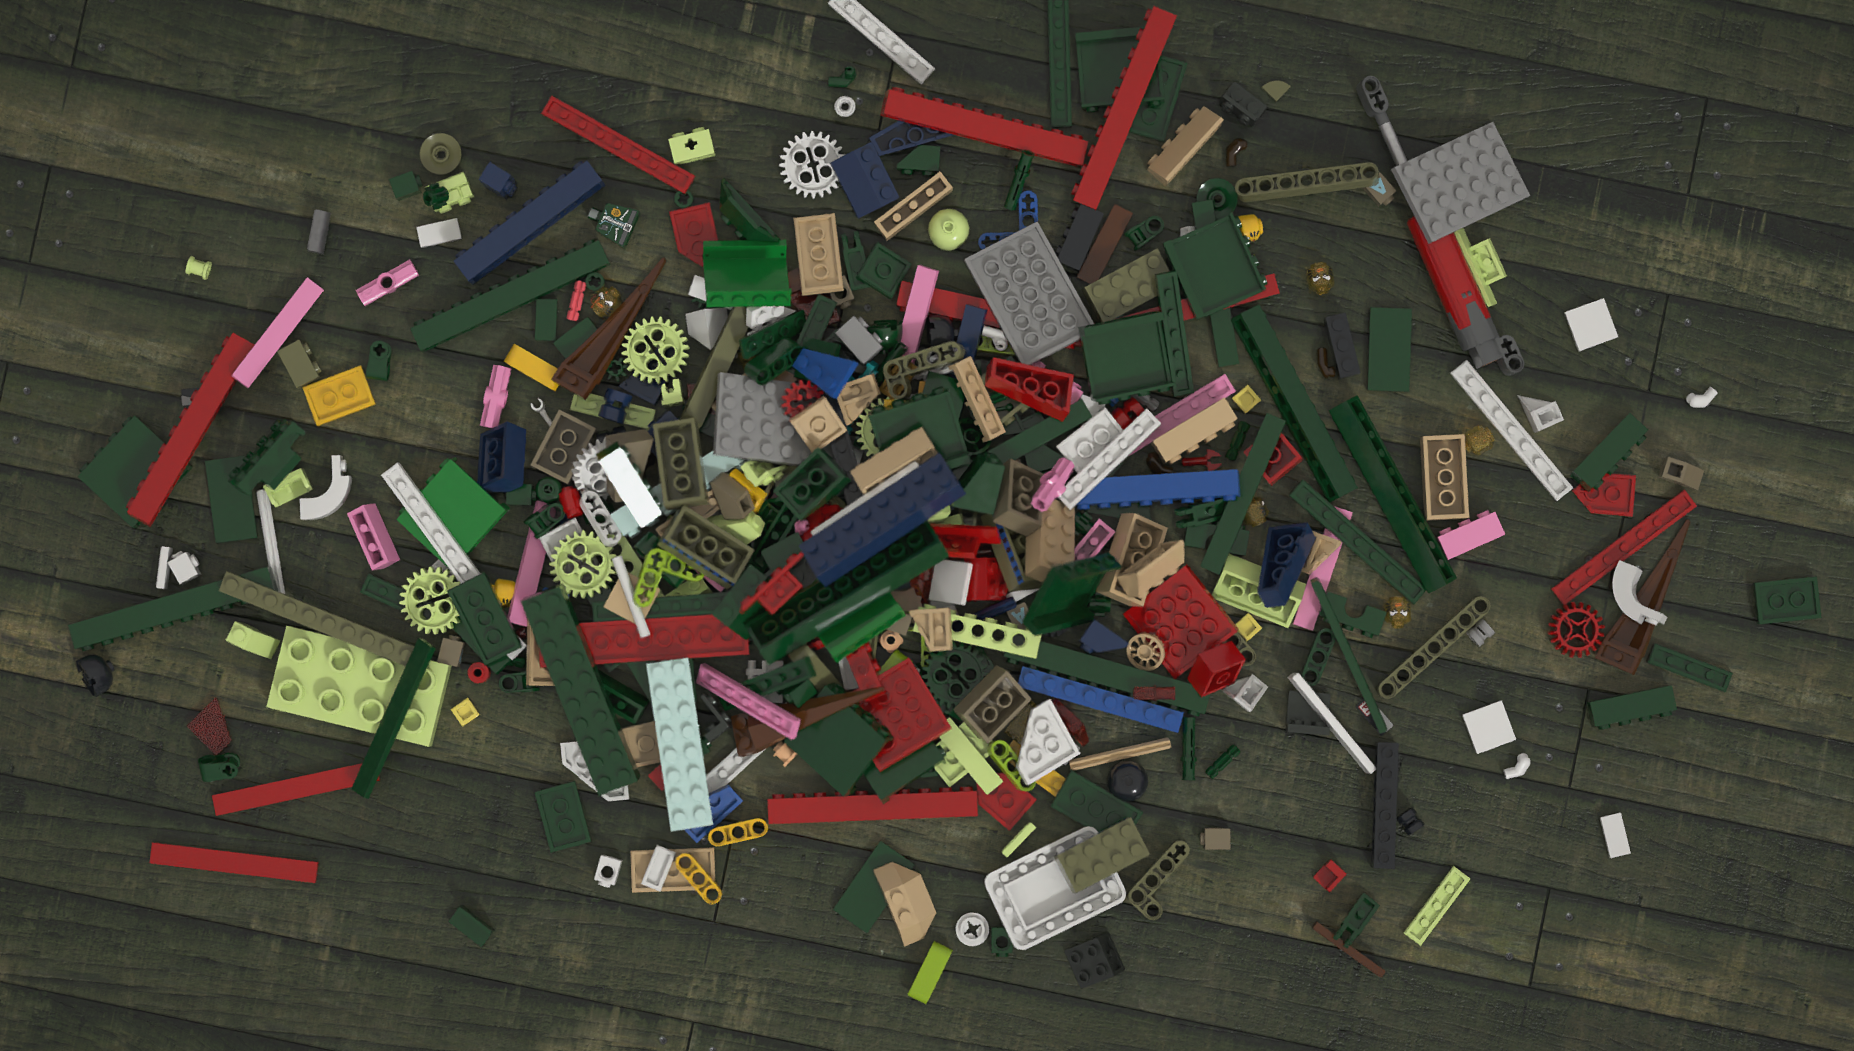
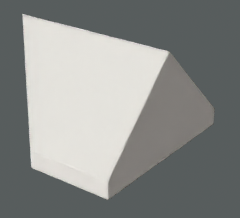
[685,308,728,350]
[1517,395,1564,433]
[1220,674,1268,712]

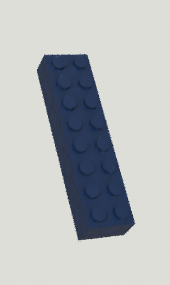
[454,161,605,285]
[799,453,966,587]

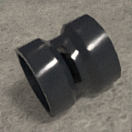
[1396,807,1425,836]

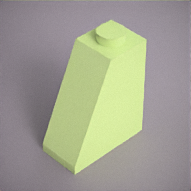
[707,511,765,545]
[226,622,280,659]

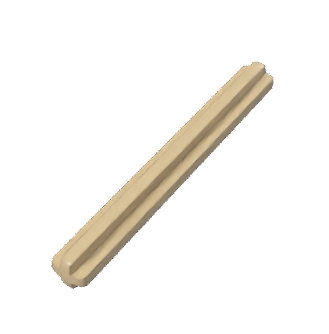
[1069,738,1171,771]

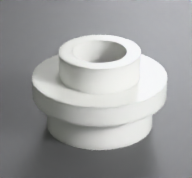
[835,96,855,117]

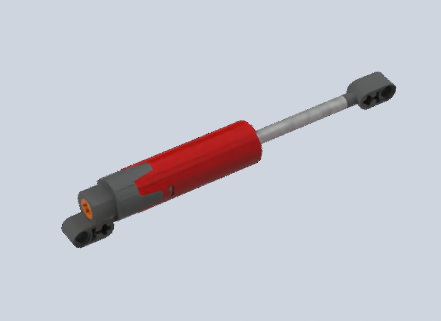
[1356,76,1524,376]

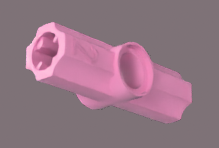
[356,260,419,306]
[480,365,511,429]
[1031,457,1075,512]

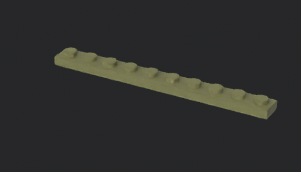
[219,571,414,666]

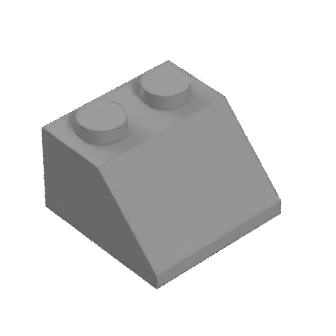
[835,316,883,365]

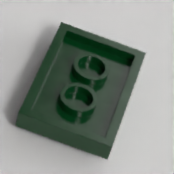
[1753,576,1822,624]
[535,781,592,853]

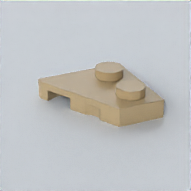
[1301,531,1342,575]

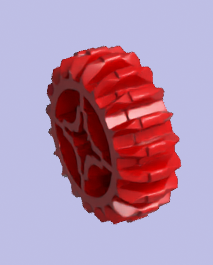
[1548,602,1605,658]

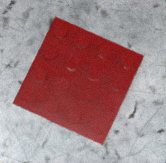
[1123,564,1239,679]
[852,657,952,772]

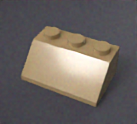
[1117,540,1184,599]

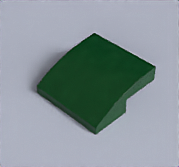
[553,317,598,359]

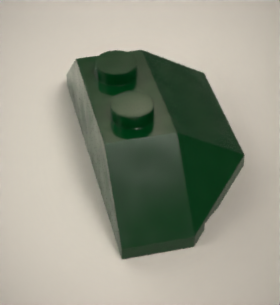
[720,178,780,242]
[748,497,798,574]

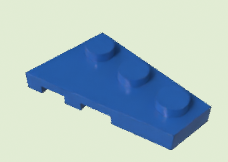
[792,348,859,399]
[685,784,743,843]

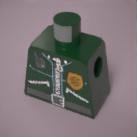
[588,203,641,249]

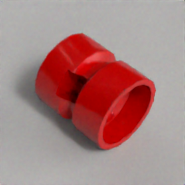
[1110,396,1145,430]

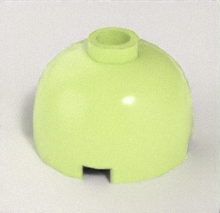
[928,209,969,251]

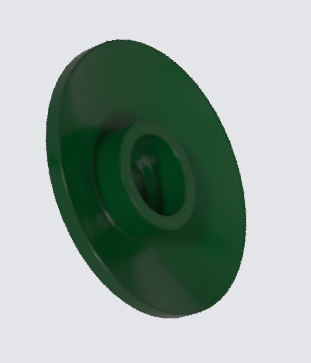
[1196,178,1238,220]

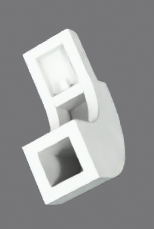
[300,455,352,520]
[1612,560,1667,626]

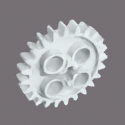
[779,131,845,199]
[571,438,609,500]

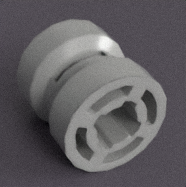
[1465,618,1495,647]

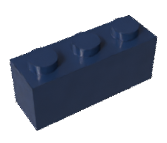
[478,162,518,200]

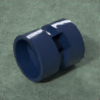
[598,388,633,424]

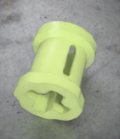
[185,256,212,280]

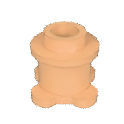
[878,630,903,653]
[773,741,797,767]

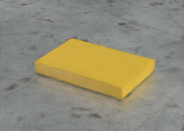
[302,365,376,426]

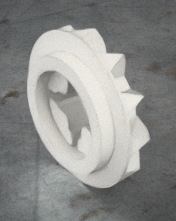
[956,912,989,946]

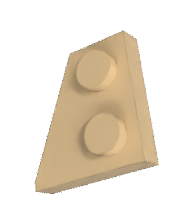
[837,374,880,426]
[909,608,953,651]

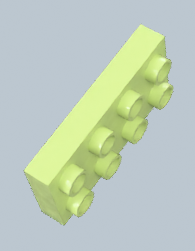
[266,626,452,747]

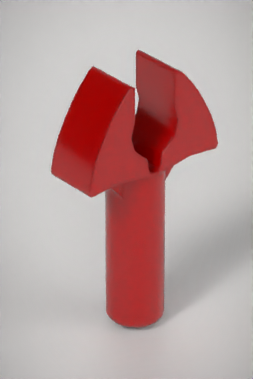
[1182,449,1222,471]

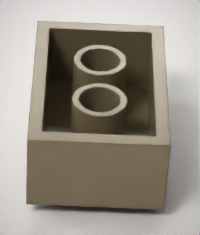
[531,410,598,485]
[993,459,1044,537]
[953,665,1031,743]

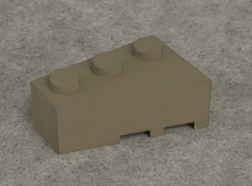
[606,429,654,503]

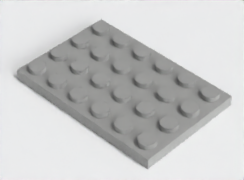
[1391,122,1530,244]
[964,221,1094,365]
[713,372,835,466]

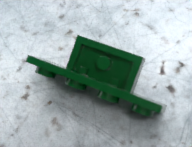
[739,310,806,359]

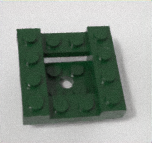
[228,419,306,496]

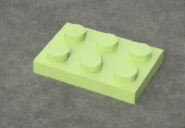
[934,723,998,787]

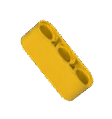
[503,344,559,391]
[708,818,768,846]
[675,852,723,904]

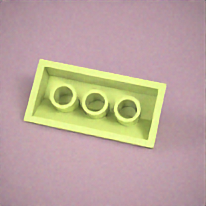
[1212,554,1306,628]

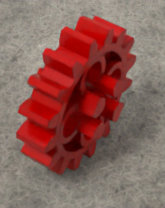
[780,380,824,422]

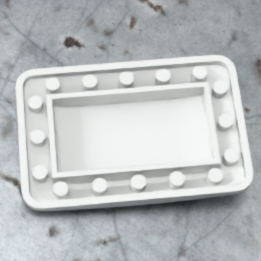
[984,826,1126,950]

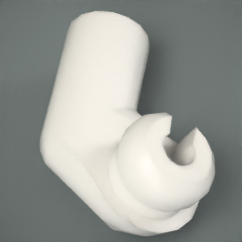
[1686,387,1718,408]

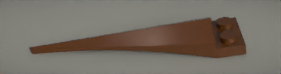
[551,258,666,400]
[1595,519,1690,675]
[731,687,885,757]

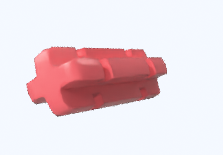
[567,280,586,321]

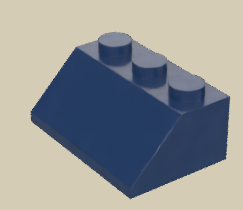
[830,142,900,218]
[477,422,526,492]
[1078,620,1129,654]

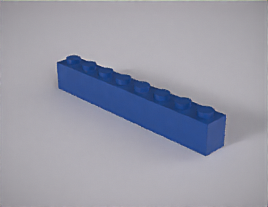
[1075,469,1241,510]
[1018,666,1184,733]

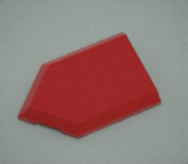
[669,202,718,267]
[1572,473,1636,517]
[976,772,1037,831]

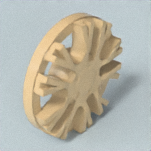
[1126,632,1166,671]

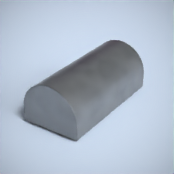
[307,209,331,254]

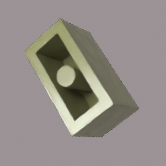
[277,340,322,389]

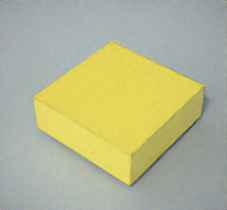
[1232,385,1261,414]
[1235,613,1262,642]
[451,698,480,727]

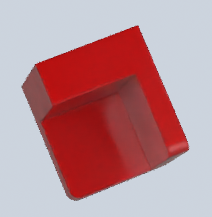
[1313,859,1346,892]

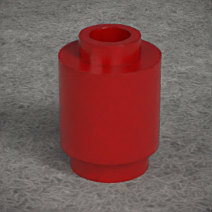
[559,486,583,518]
[468,662,491,683]

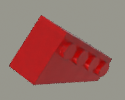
[985,357,1074,422]

